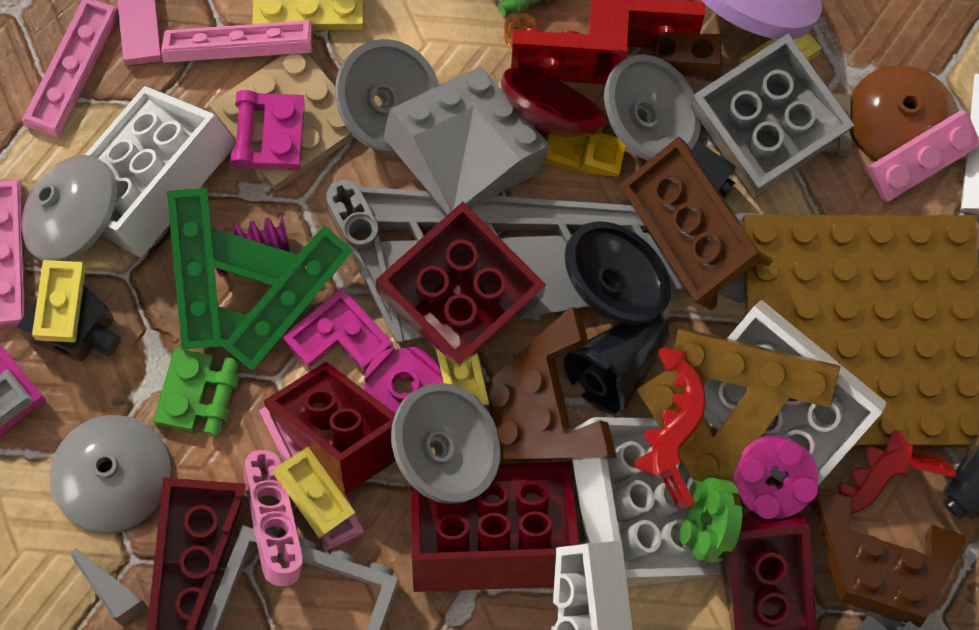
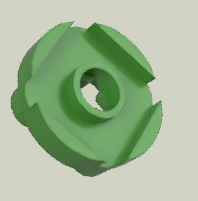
[679,477,742,562]

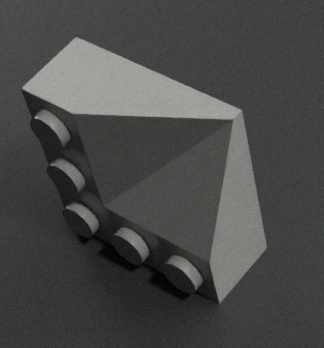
[691,34,855,199]
[383,66,550,214]

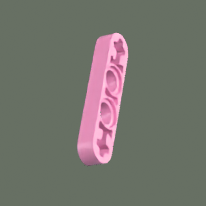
[243,450,303,587]

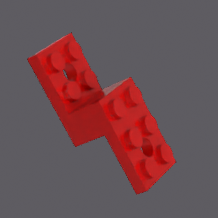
[511,0,705,85]

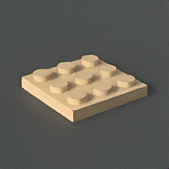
[208,53,355,192]

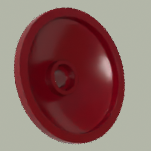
[500,68,607,137]

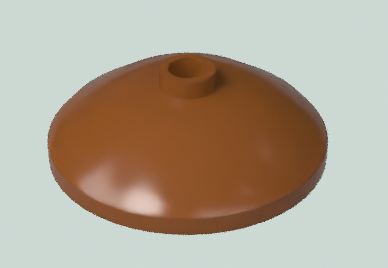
[850,66,958,161]

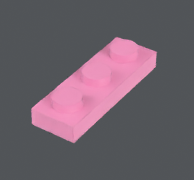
[866,110,979,202]

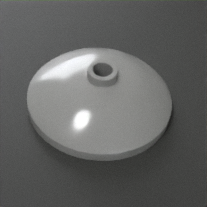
[335,39,439,153]
[604,54,701,161]
[21,155,117,261]
[391,383,501,504]
[50,415,172,534]

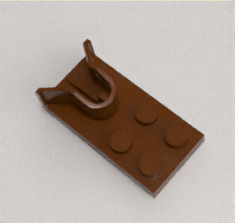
[620,136,773,310]

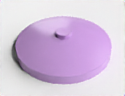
[701,0,822,39]

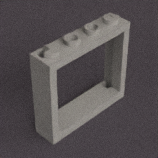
[202,525,400,630]

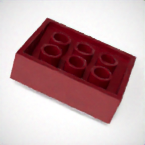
[411,462,579,592]

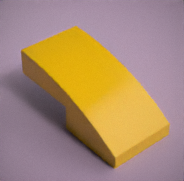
[543,132,625,177]

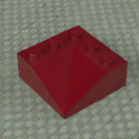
[376,201,546,367]

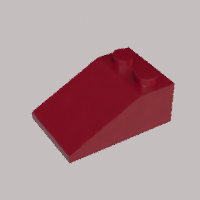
[264,361,396,495]
[721,512,817,630]

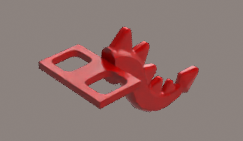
[634,348,706,510]
[807,430,956,514]

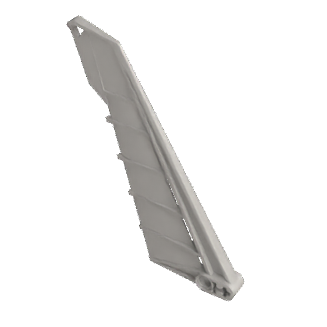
[326,180,766,343]

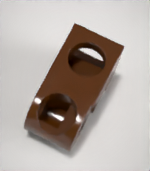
[653,34,722,81]

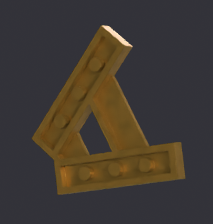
[636,328,841,515]

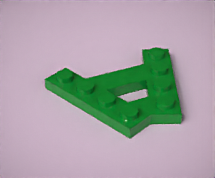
[167,188,354,371]

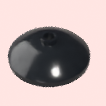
[564,221,671,325]

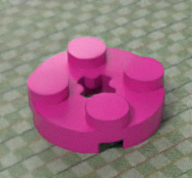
[364,347,443,413]
[733,435,818,519]

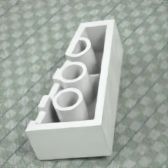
[551,541,633,630]

